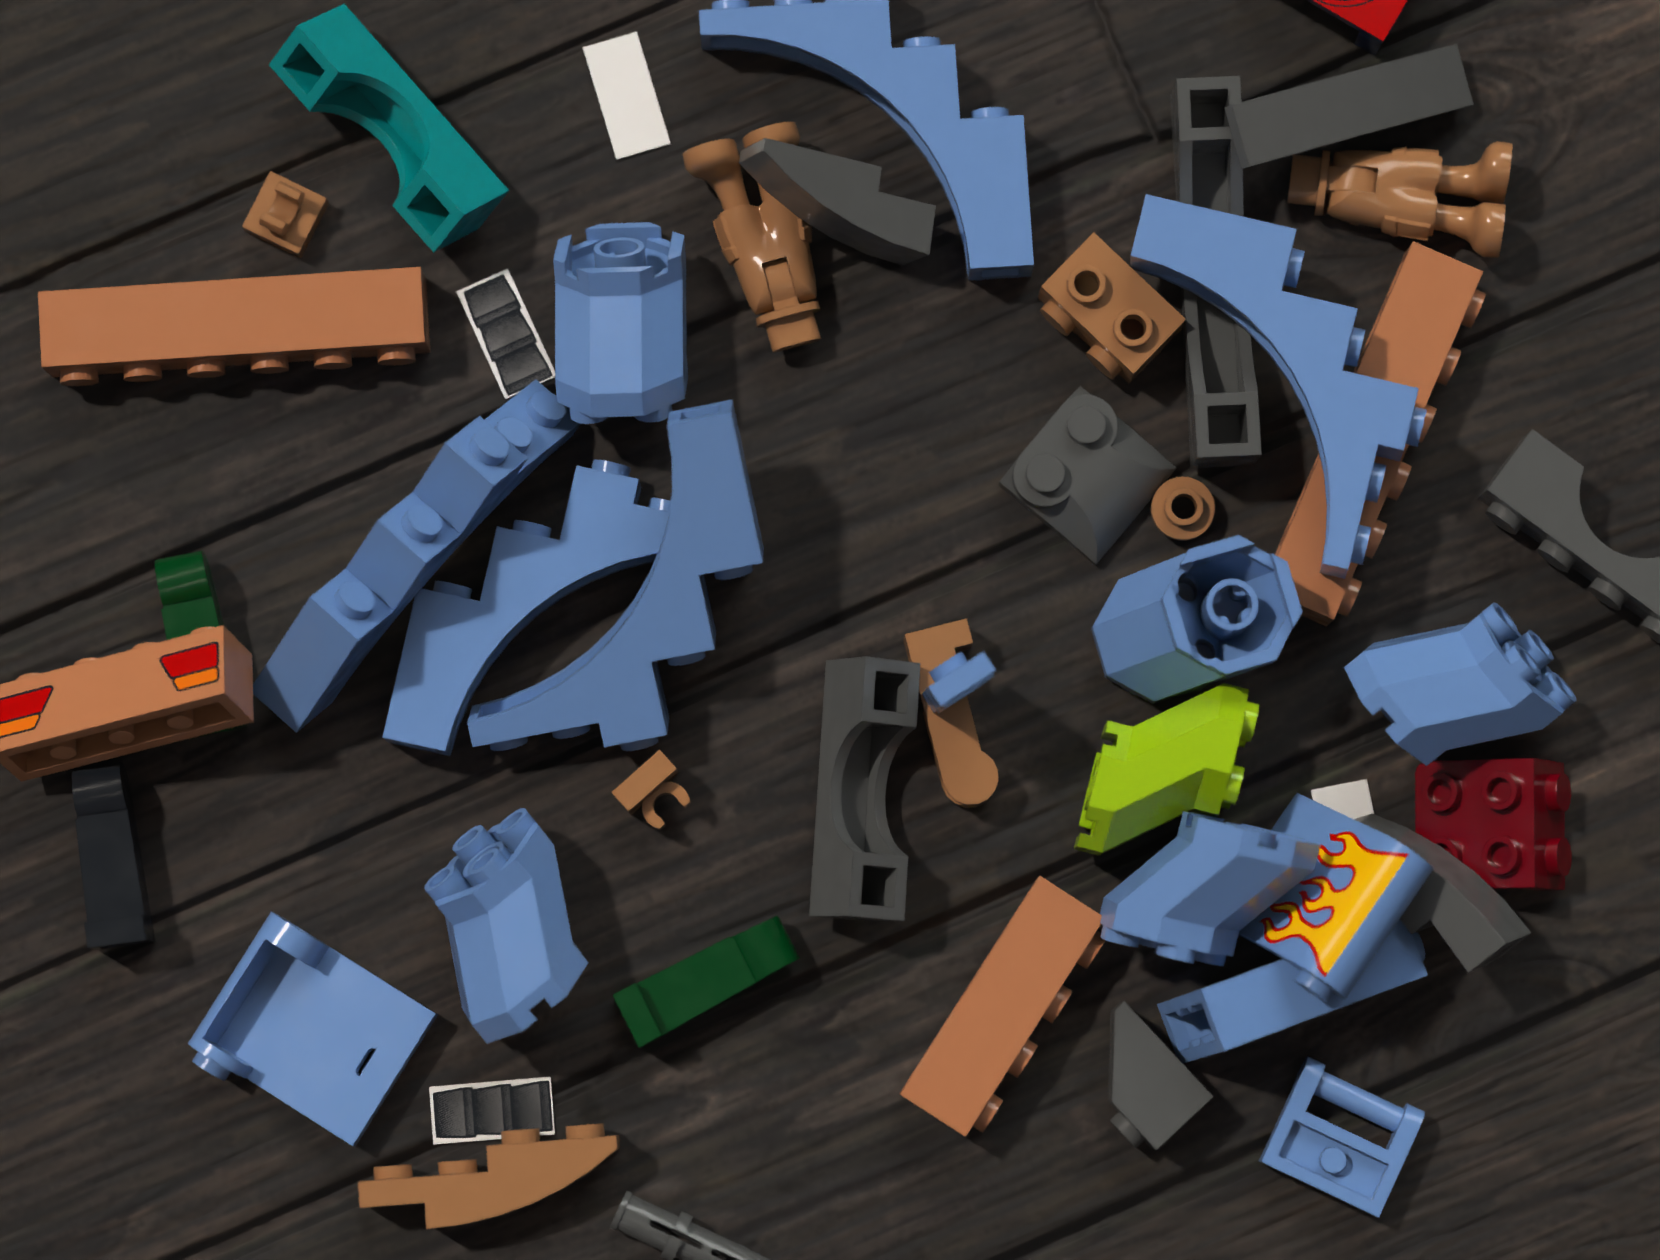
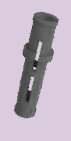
[609,1191,772,1260]

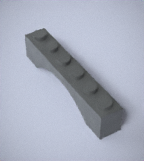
[1170,76,1262,468]

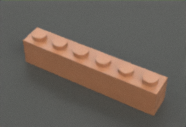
[1274,241,1486,626]
[38,267,430,386]

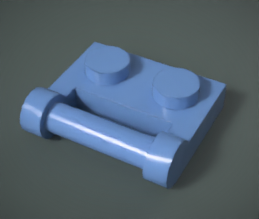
[1259,1056,1425,1218]

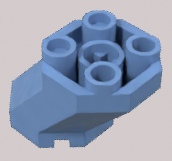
[553,222,688,424]
[1091,535,1302,704]
[1344,602,1577,766]
[424,808,588,1044]
[1100,811,1320,966]

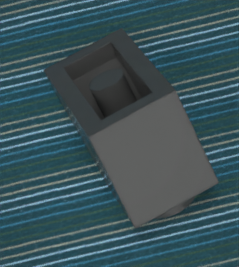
[1108,1001,1213,1150]

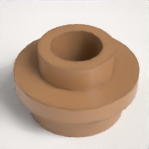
[1151,477,1215,541]

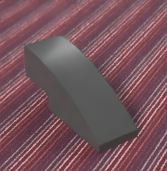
[739,138,936,266]
[1354,814,1531,973]

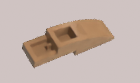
[358,1123,620,1229]

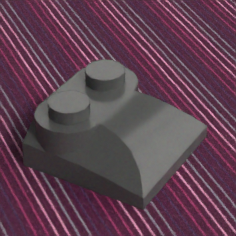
[998,386,1177,566]

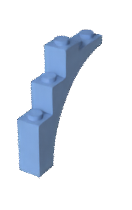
[699,0,1034,280]
[1130,194,1427,579]
[253,379,580,733]
[467,399,764,751]
[382,459,671,756]

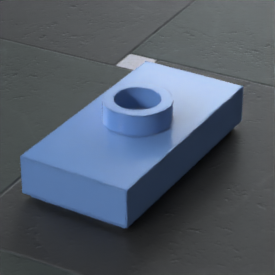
[922,651,996,714]

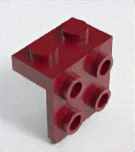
[1415,758,1572,891]

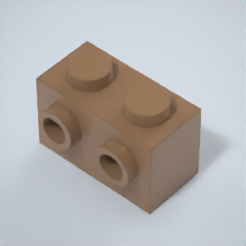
[1038,232,1186,384]

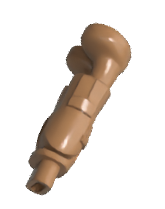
[682,122,821,353]
[1287,142,1513,258]

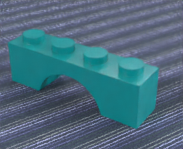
[269,4,509,253]

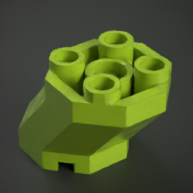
[1074,683,1260,855]

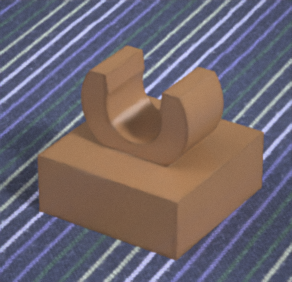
[242,171,329,258]
[611,750,691,830]

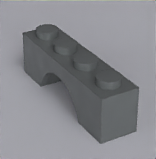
[1478,429,1660,644]
[809,656,921,921]

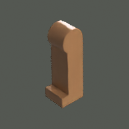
[903,618,999,808]

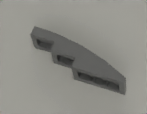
[1224,44,1474,169]

